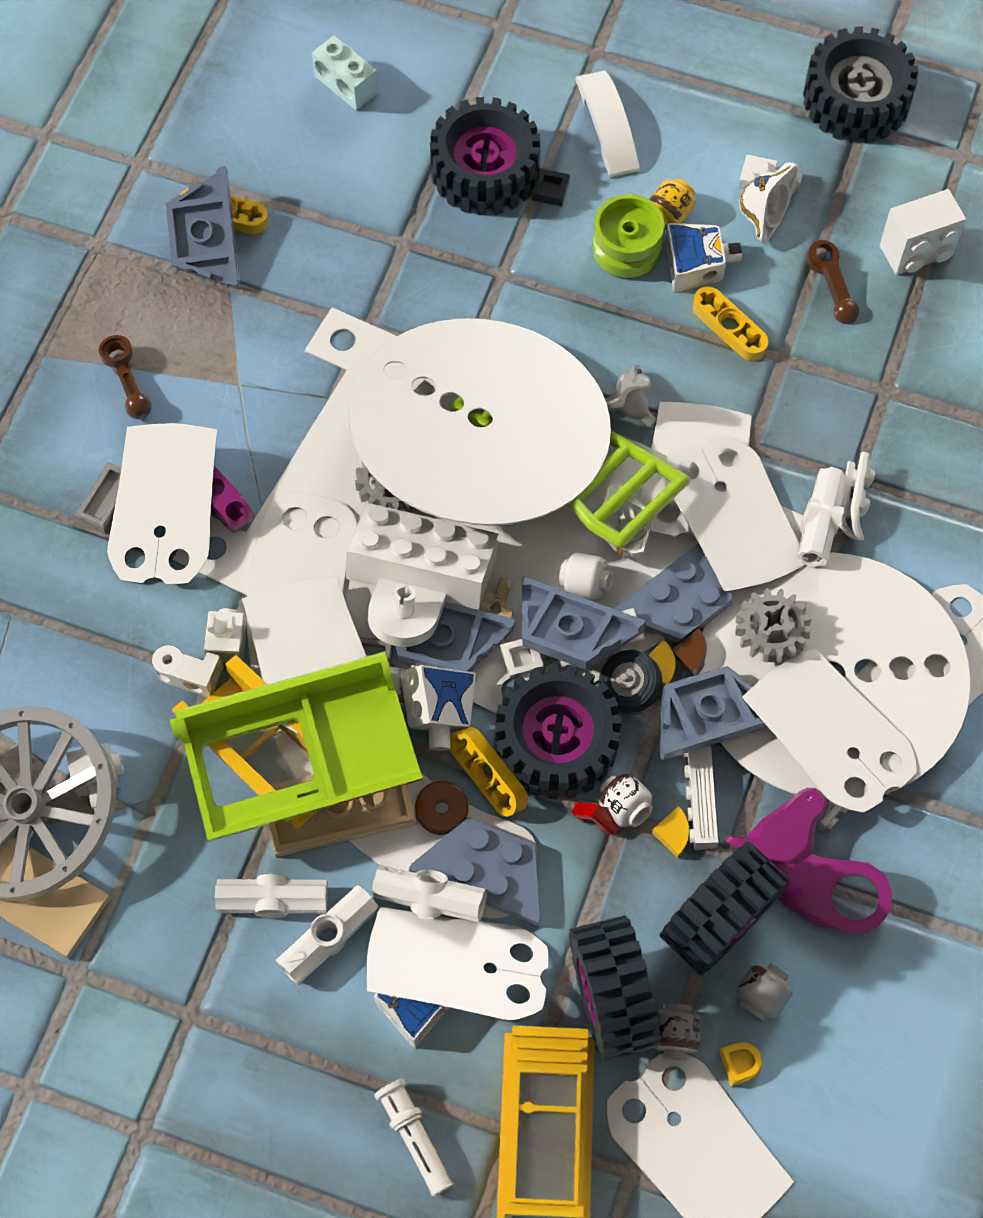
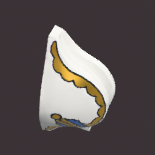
[739,165,798,244]
[603,484,651,558]

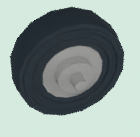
[599,649,662,713]

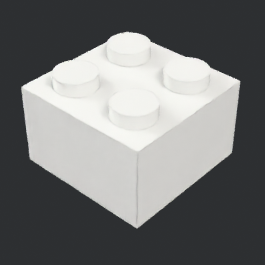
[879,189,966,275]

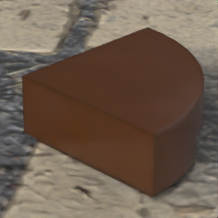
[672,628,707,676]

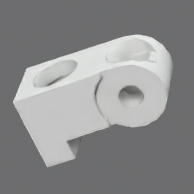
[152,645,225,697]

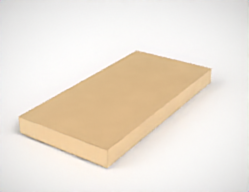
[269,775,417,858]
[0,836,111,960]

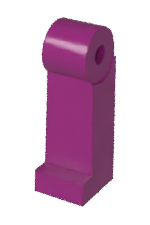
[211,466,255,533]

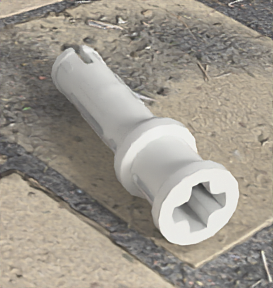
[374,1078,454,1197]

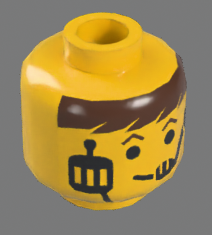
[649,178,696,226]

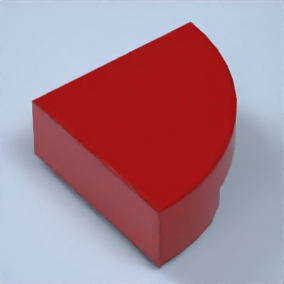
[571,802,620,835]

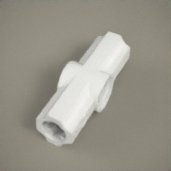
[797,467,848,567]
[372,865,487,922]
[215,874,328,919]
[276,885,379,985]

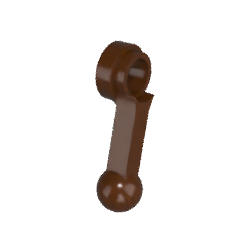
[806,240,859,324]
[99,335,152,419]

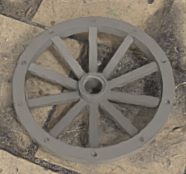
[0,706,116,901]

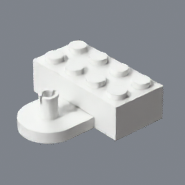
[346,503,499,647]

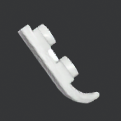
[839,452,875,541]

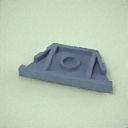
[166,166,240,289]
[614,543,733,644]
[521,576,646,670]
[396,602,515,672]
[660,666,768,760]
[409,817,540,926]

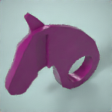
[725,787,893,935]

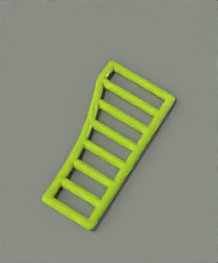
[450,396,690,548]

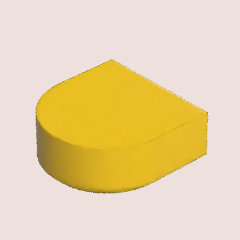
[718,1042,762,1087]

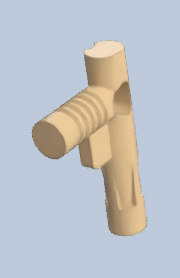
[479,578,514,619]

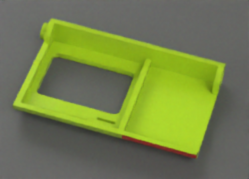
[170,651,423,842]

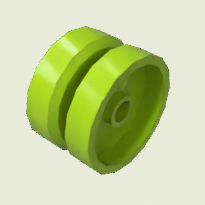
[592,194,665,278]

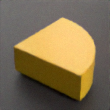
[649,640,675,687]
[652,806,689,858]

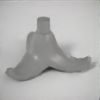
[605,365,656,428]

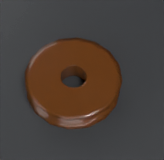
[415,781,469,835]

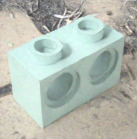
[312,35,378,111]

